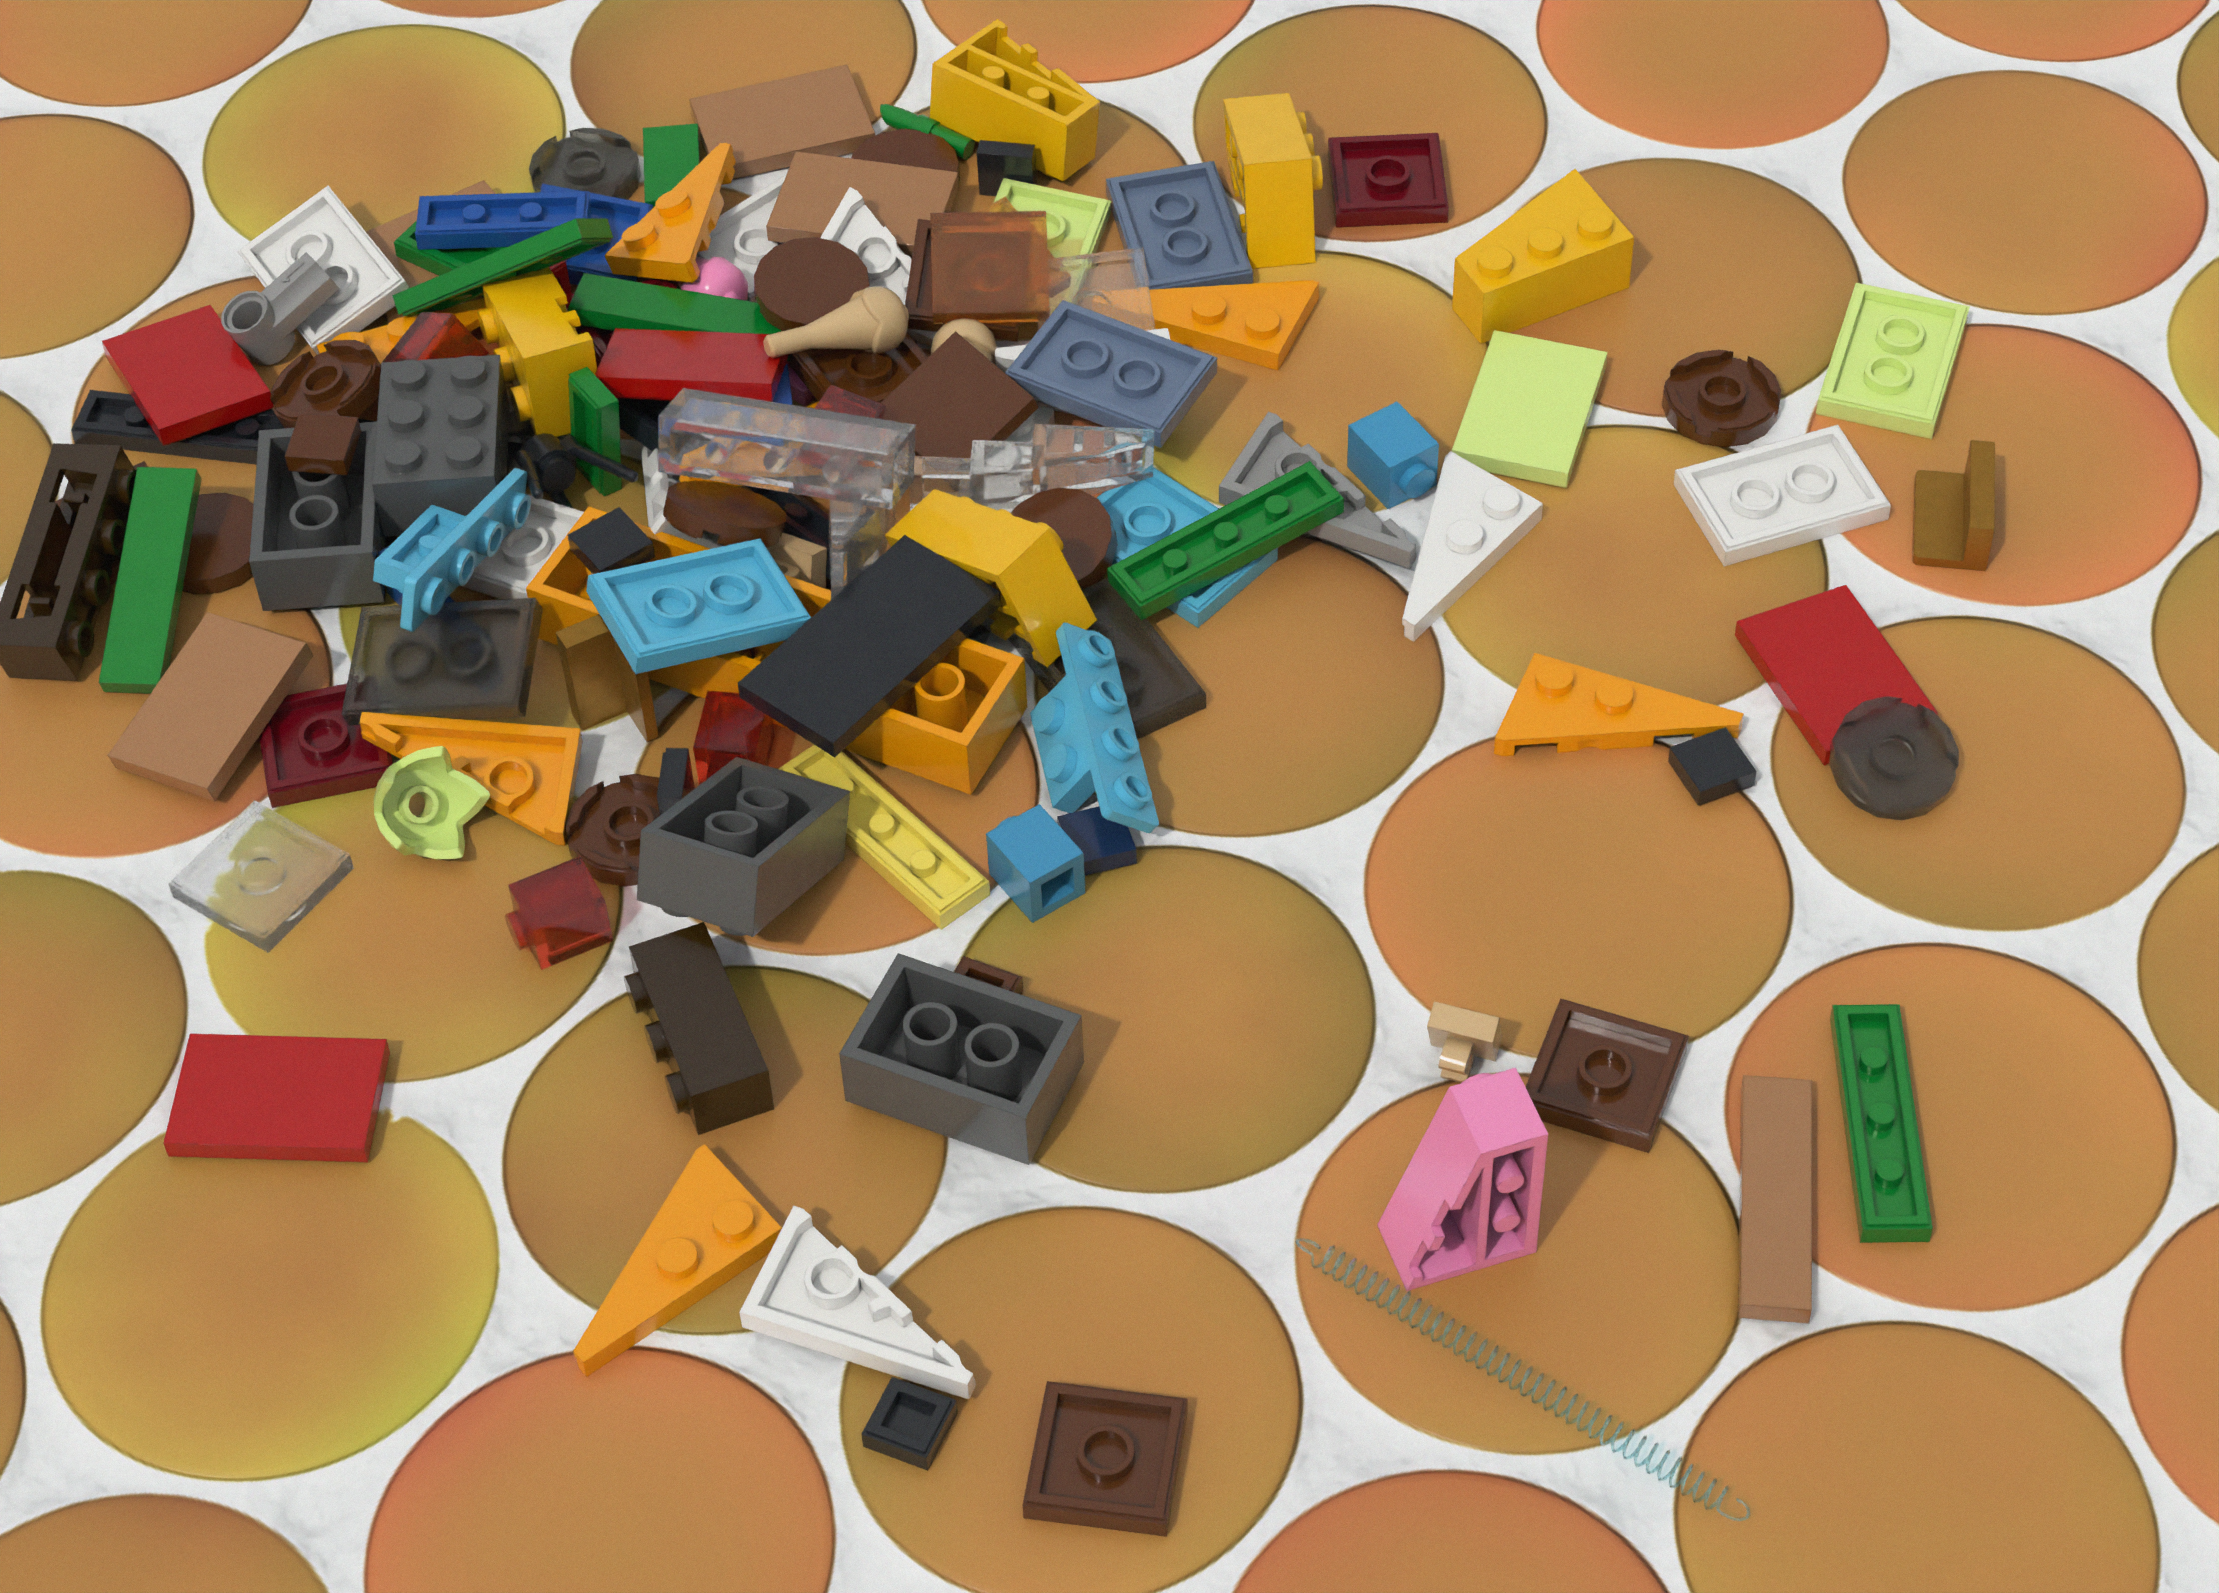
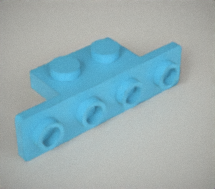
[373,468,531,632]
[1030,623,1159,833]

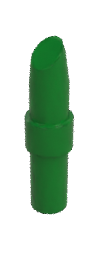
[880,104,975,160]

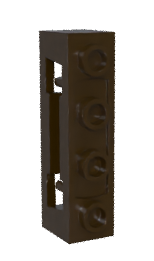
[0,443,137,681]

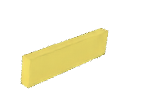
[779,745,990,930]

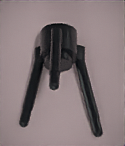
[514,433,638,508]

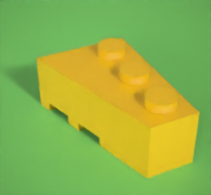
[930,19,1100,181]
[1223,93,1323,269]
[1452,169,1634,344]
[477,267,597,437]
[885,489,1097,668]

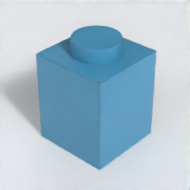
[1347,402,1439,509]
[986,804,1086,923]

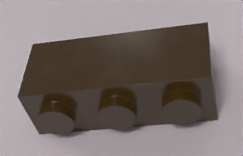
[624,922,774,1135]

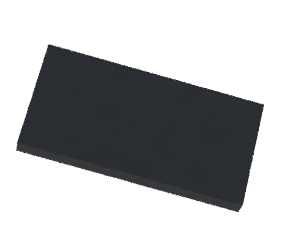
[738,535,1001,757]

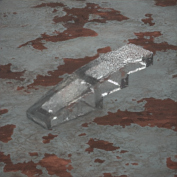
[908,424,1155,511]
[829,440,899,600]

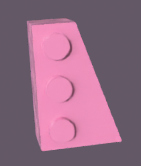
[1377,1068,1548,1291]

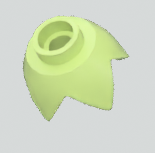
[373,746,490,859]

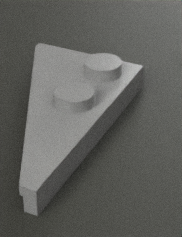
[1219,412,1416,569]

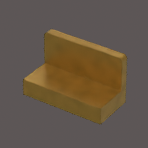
[1912,440,1995,571]
[556,614,659,742]

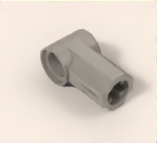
[221,252,340,366]

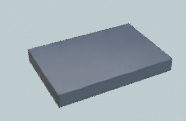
[1106,161,1253,290]
[1005,300,1217,448]

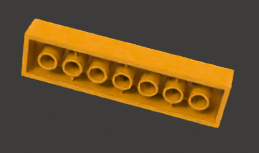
[526,506,1028,795]

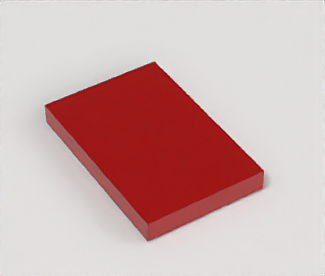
[102,305,274,446]
[595,328,789,404]
[1735,585,1938,765]
[163,1034,390,1162]

